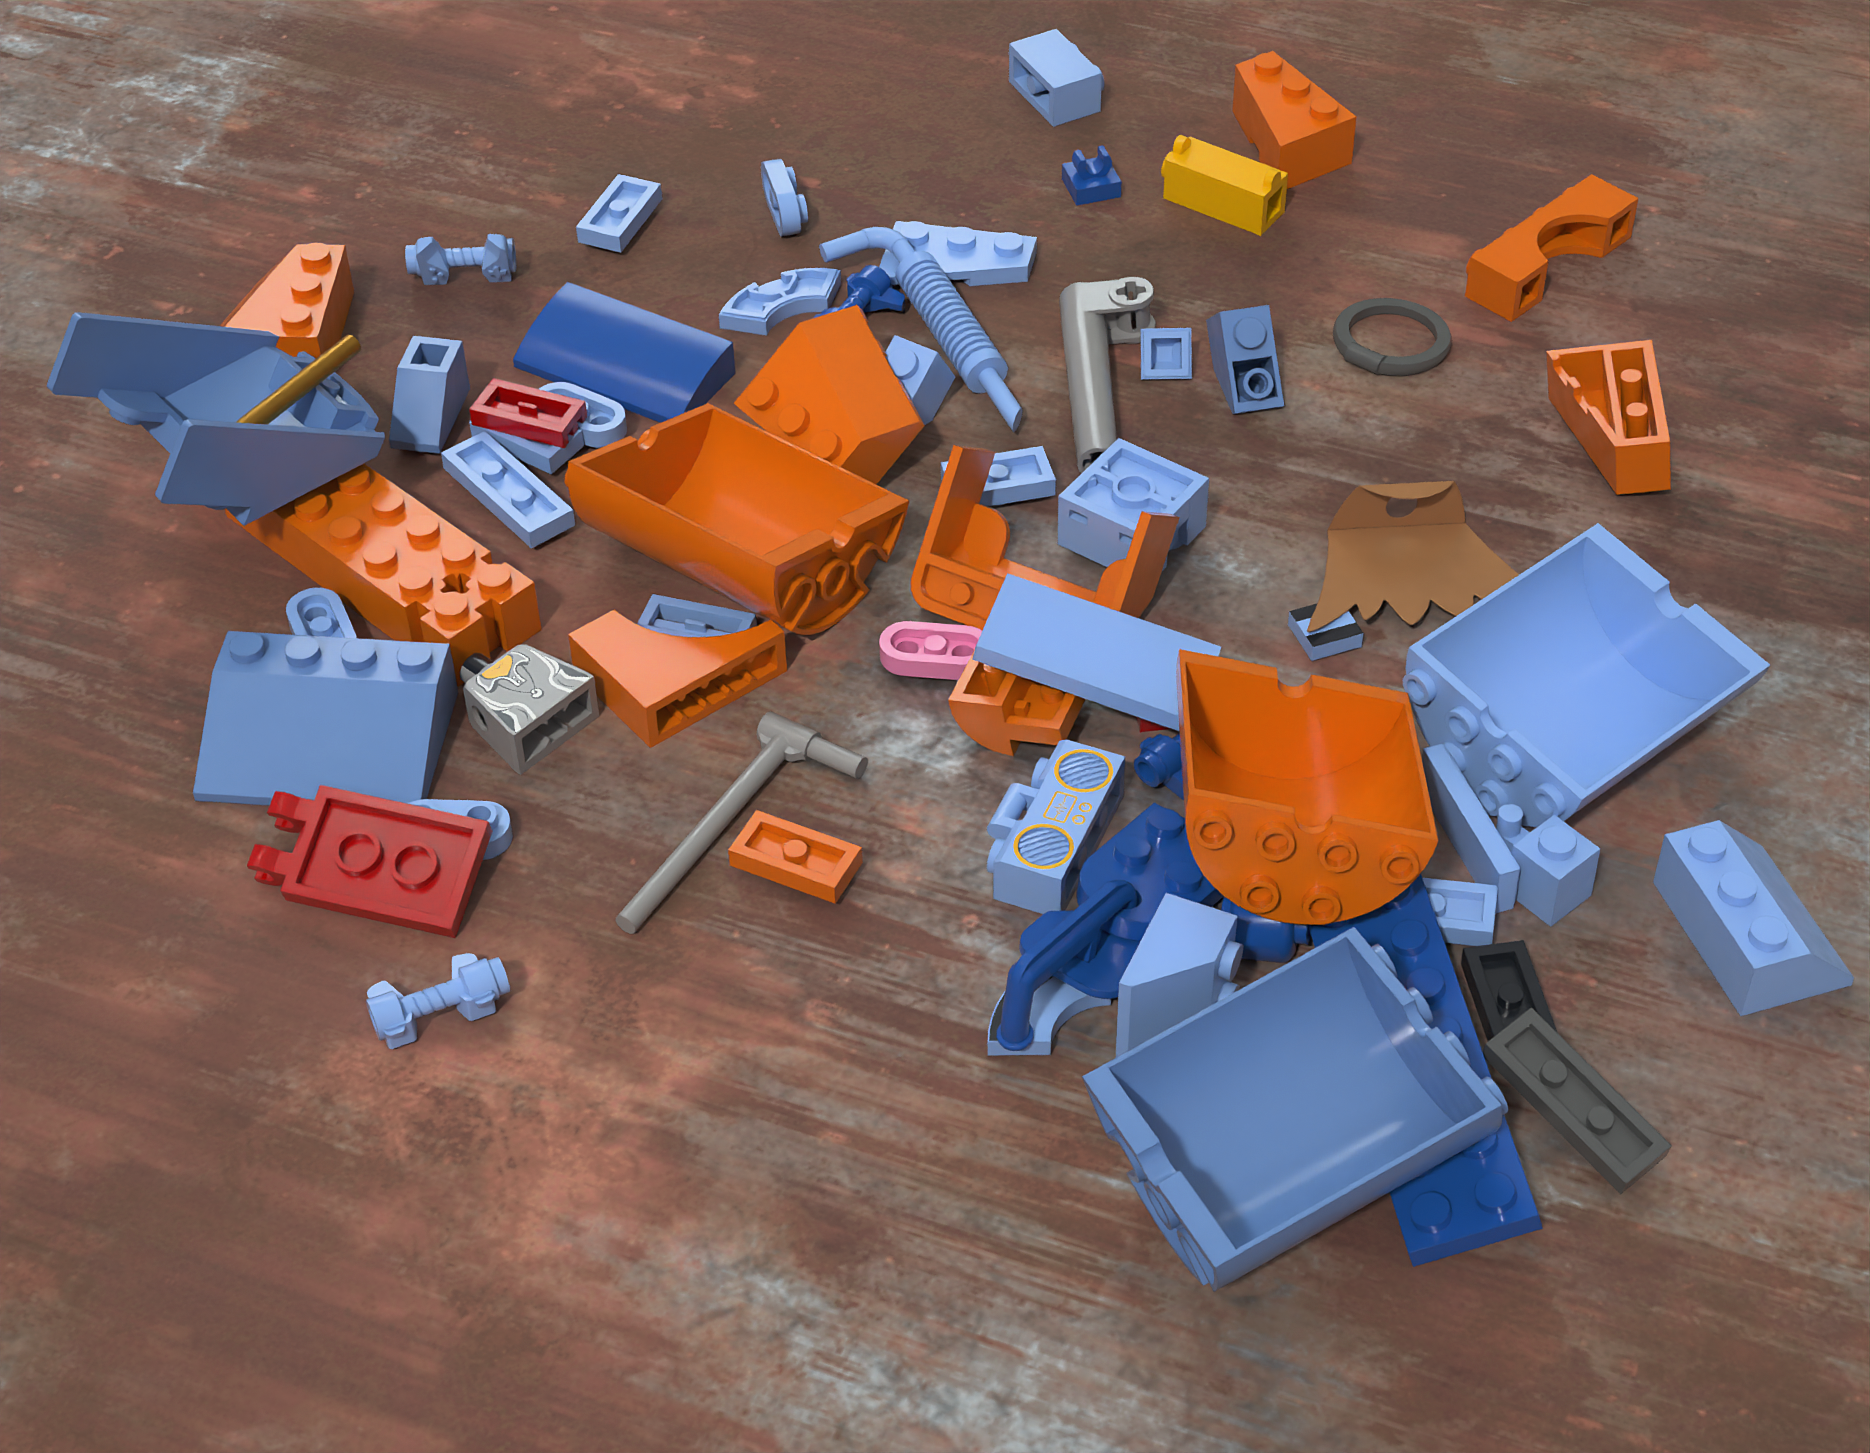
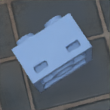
[1058,438,1209,571]

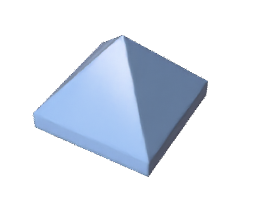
[1140,328,1192,380]

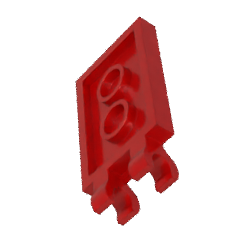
[247,785,493,938]

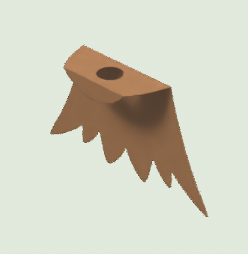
[1307,481,1519,632]

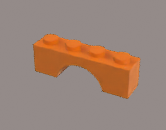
[1465,174,1639,322]

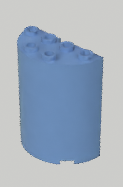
[1082,927,1508,1291]

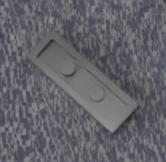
[1483,1007,1672,1194]

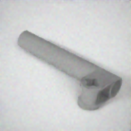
[1059,277,1156,473]

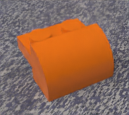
[948,649,1085,756]

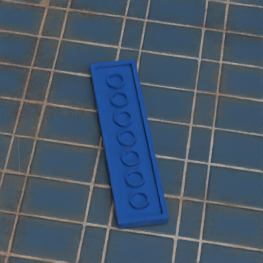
[1310,873,1543,1267]

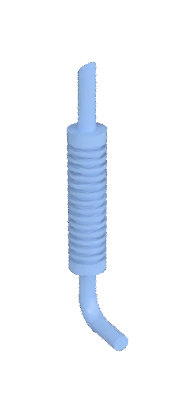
[819,227,1022,432]

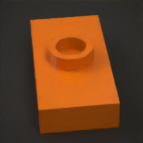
[728,810,863,904]

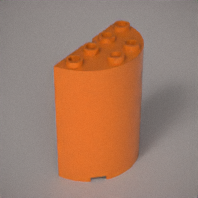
[564,403,909,635]
[1176,649,1438,925]

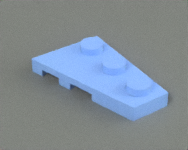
[879,221,1037,288]

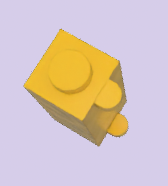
[1161,135,1288,236]

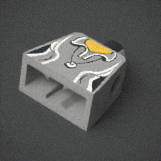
[460,644,599,775]

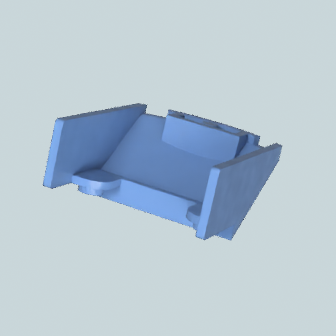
[47,312,385,526]

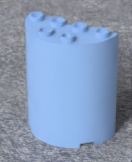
[1403,523,1770,827]

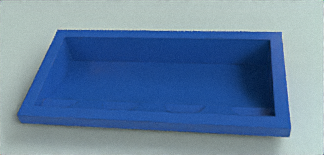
[513,282,735,423]

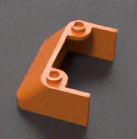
[911,445,1180,631]

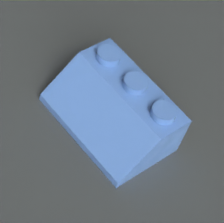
[1653,820,1854,1016]

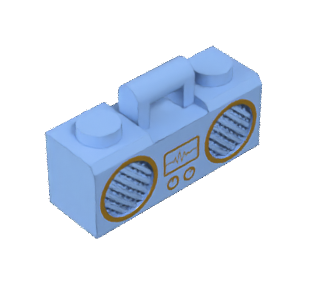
[987,739,1125,914]

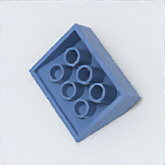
[193,631,458,806]

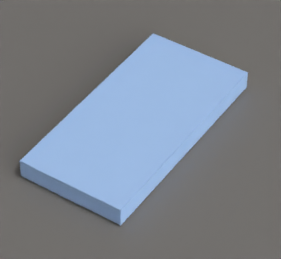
[972,573,1221,731]

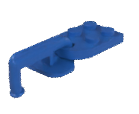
[996,803,1223,1051]

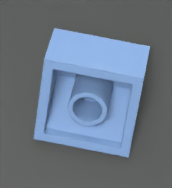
[1116,893,1243,1057]

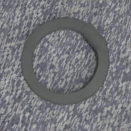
[1333,298,1452,376]

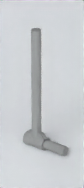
[616,711,868,934]

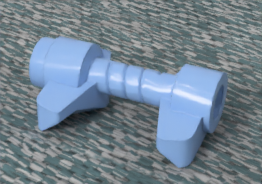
[405,234,516,285]
[366,953,510,1049]

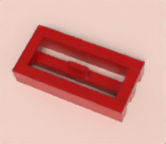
[469,378,587,448]

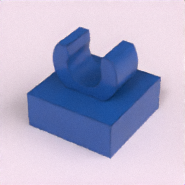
[1062,145,1121,206]

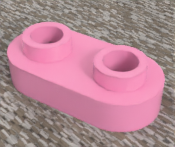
[879,621,982,680]

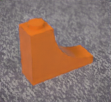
[568,609,787,748]

